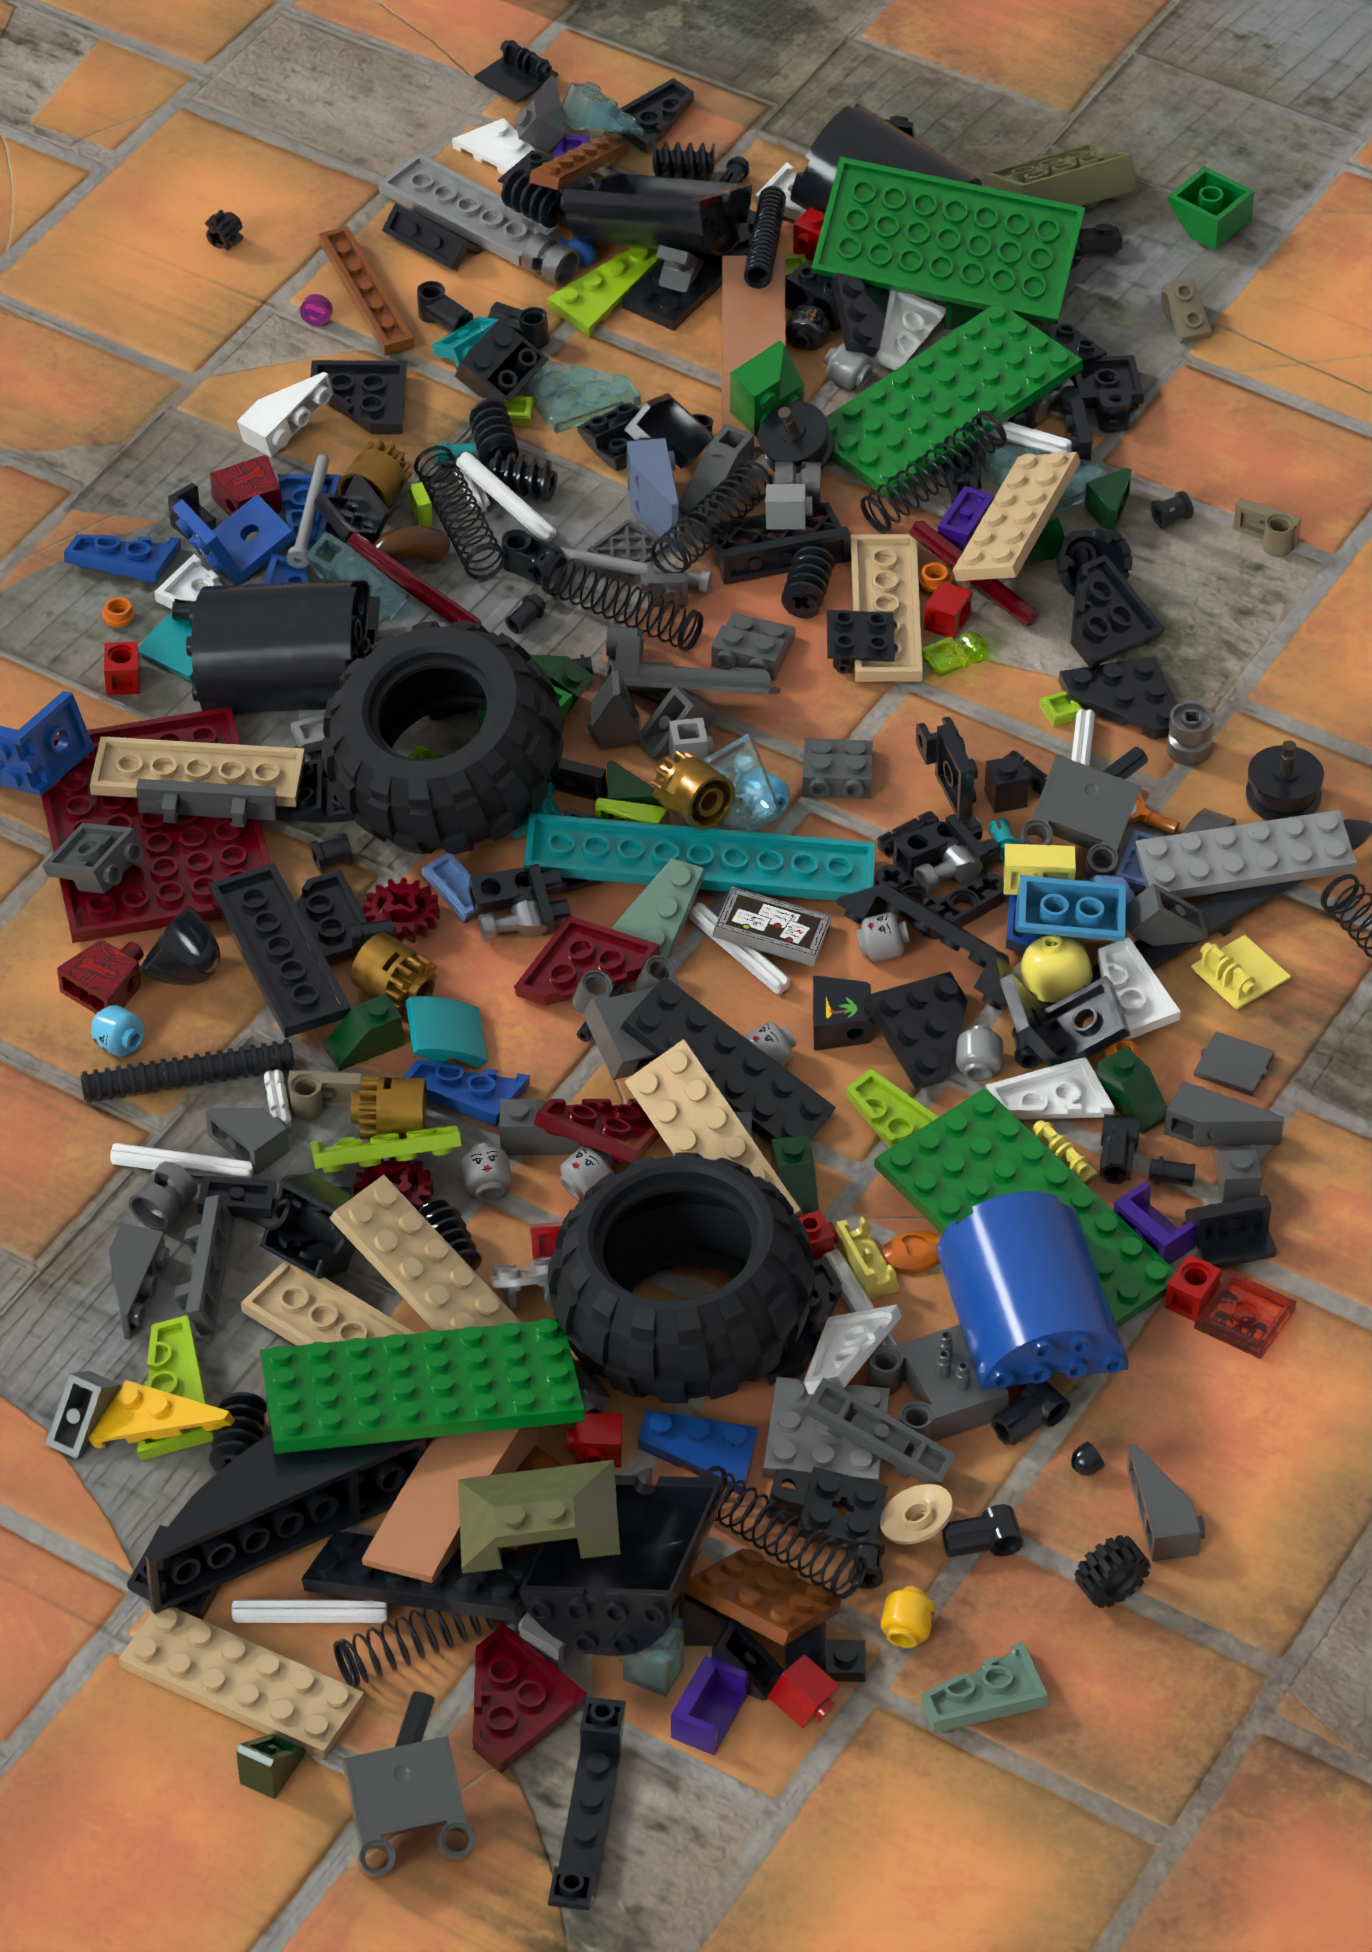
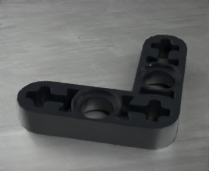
[876,865,1005,940]

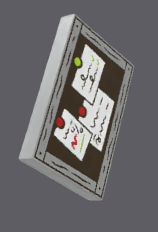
[713,887,832,966]

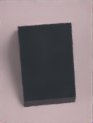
[712,1618,784,1701]

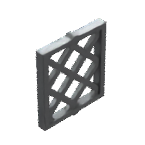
[588,519,668,578]

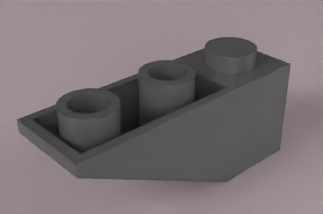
[678,424,754,521]
[1164,1081,1284,1146]
[109,1223,170,1340]

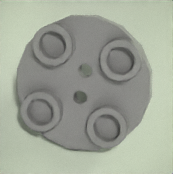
[490,1257,551,1310]

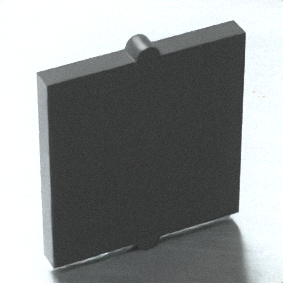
[1194,1031,1274,1096]

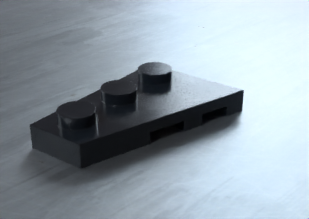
[606,78,694,153]
[831,273,890,358]

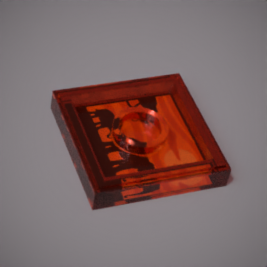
[1194,1271,1297,1359]

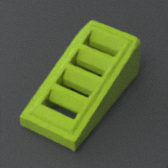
[595,798,669,825]

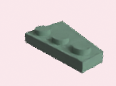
[611,858,706,959]
[921,1641,1048,1733]

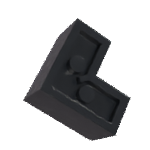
[624,393,714,469]

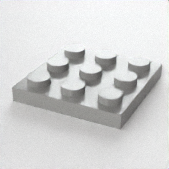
[763,1377,890,1484]

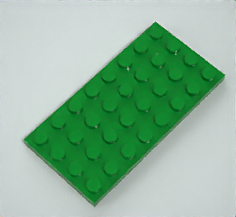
[811,156,1085,325]
[825,305,1083,499]
[874,1088,1176,1327]
[260,1319,585,1454]

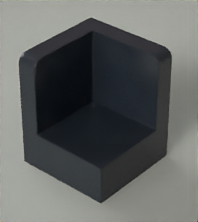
[168,483,216,540]

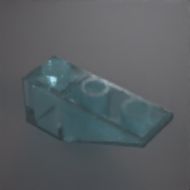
[561,81,645,135]
[305,531,410,621]

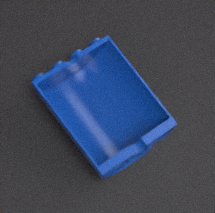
[936,1191,1129,1390]

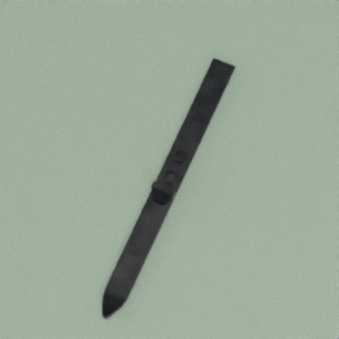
[1037,819,1372,1009]

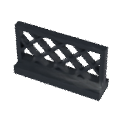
[703,502,851,584]

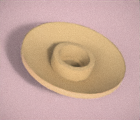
[880,1484,954,1544]

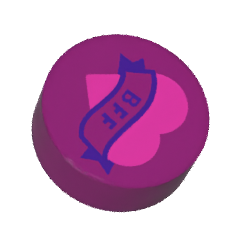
[300,294,333,327]

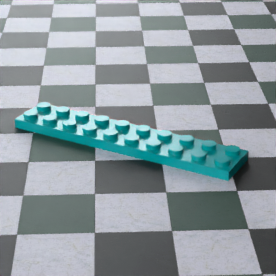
[524,813,875,901]

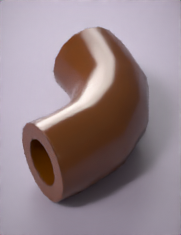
[362,525,451,577]

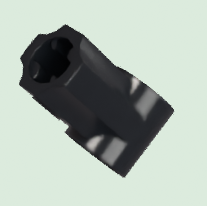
[417,281,473,333]
[488,301,550,349]
[1099,1114,1141,1184]
[991,1381,1070,1445]
[941,1504,1024,1558]

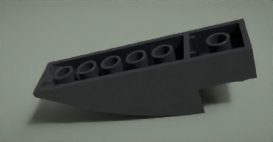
[145,1434,426,1615]

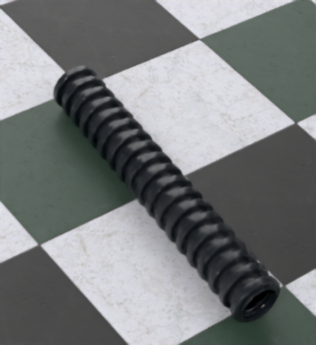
[744,186,786,289]
[80,1039,295,1103]

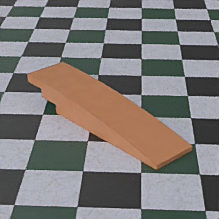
[722,256,786,451]
[362,1426,539,1583]

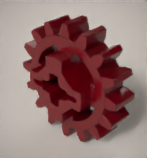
[363,877,440,943]
[353,1157,434,1210]

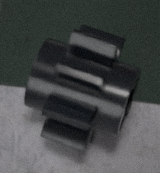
[205,210,244,250]

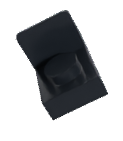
[786,1623,866,1682]

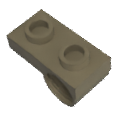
[1161,278,1212,344]
[1233,498,1301,557]
[288,1070,362,1121]

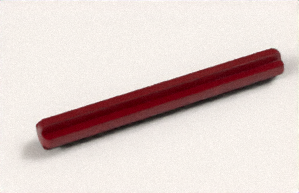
[909,521,1038,626]
[345,533,482,625]

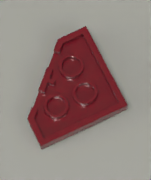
[514,916,661,1006]
[534,1099,660,1162]
[473,1624,587,1773]

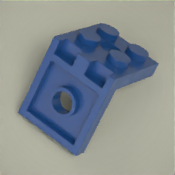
[172,494,297,585]
[0,691,95,796]

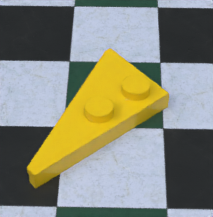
[88,1380,235,1449]

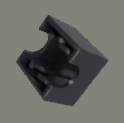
[260,1173,355,1279]

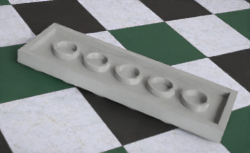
[378,153,559,266]
[1135,810,1357,898]

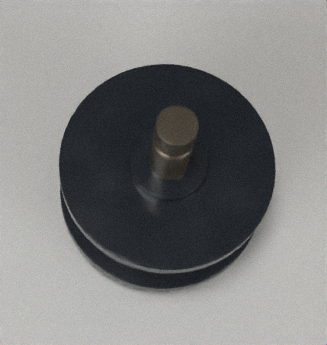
[758,401,834,472]
[1246,740,1324,820]

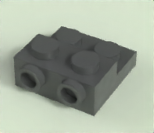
[711,613,796,681]
[802,738,873,799]
[42,823,144,894]

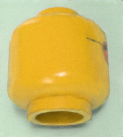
[880,1586,935,1648]

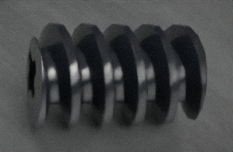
[652,141,715,181]
[501,168,566,229]
[469,399,519,468]
[487,449,558,502]
[781,546,835,618]
[418,1199,482,1271]
[209,1392,267,1472]

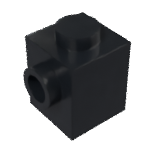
[984,755,1033,814]

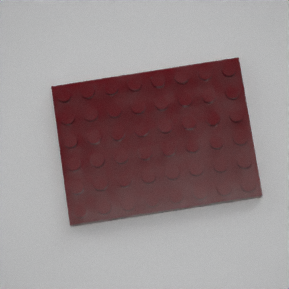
[41,706,271,943]

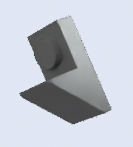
[656,245,705,292]

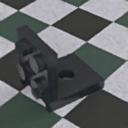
[1000,973,1131,1067]

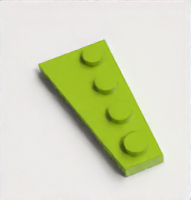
[547,247,660,337]
[846,1068,938,1149]
[310,1125,461,1173]
[137,1315,214,1461]

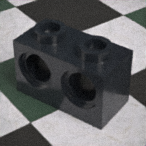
[785,263,841,333]

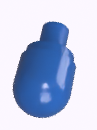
[557,237,597,266]

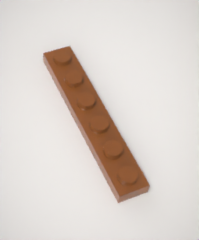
[529,132,630,190]
[319,226,414,355]

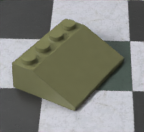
[983,142,1138,208]

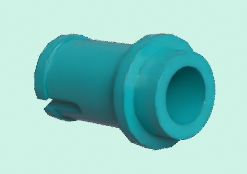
[436,441,476,466]
[988,818,1019,861]

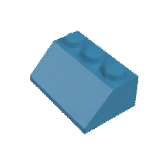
[1015,875,1126,941]

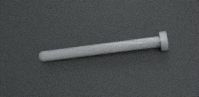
[286,454,330,569]
[561,547,713,593]

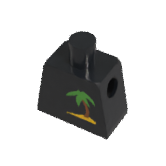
[813,976,875,1050]

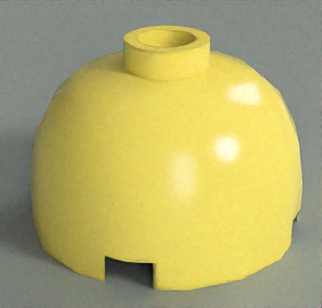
[1021,935,1093,1002]

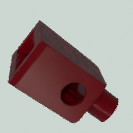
[210,455,281,516]
[57,941,144,1014]

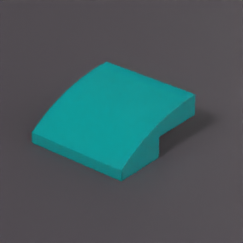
[139,612,194,683]
[405,996,488,1069]

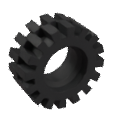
[1074,1535,1151,1608]

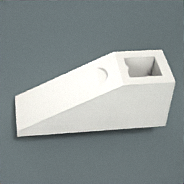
[237,372,333,458]

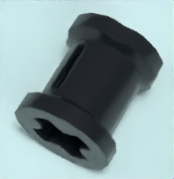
[1151,491,1194,529]
[310,833,353,871]
[848,1536,885,1589]

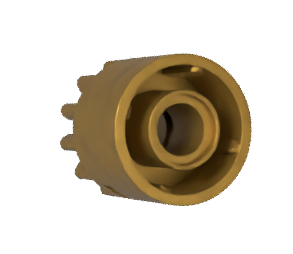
[337,439,412,508]
[651,751,735,830]
[351,932,437,1015]
[350,1076,427,1139]

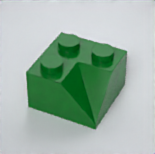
[1168,166,1255,250]
[730,340,804,436]

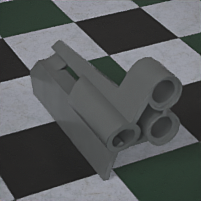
[606,626,780,694]

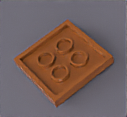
[684,1548,841,1646]

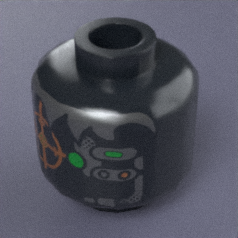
[785,305,830,350]

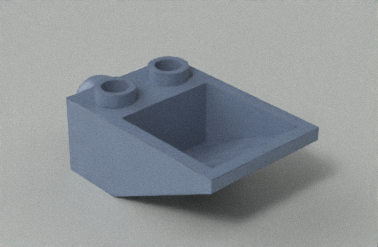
[627,438,679,553]

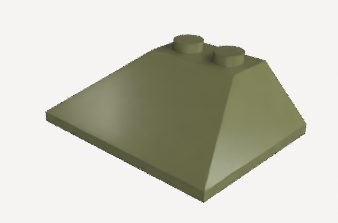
[458,1460,621,1574]

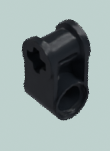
[502,529,565,585]

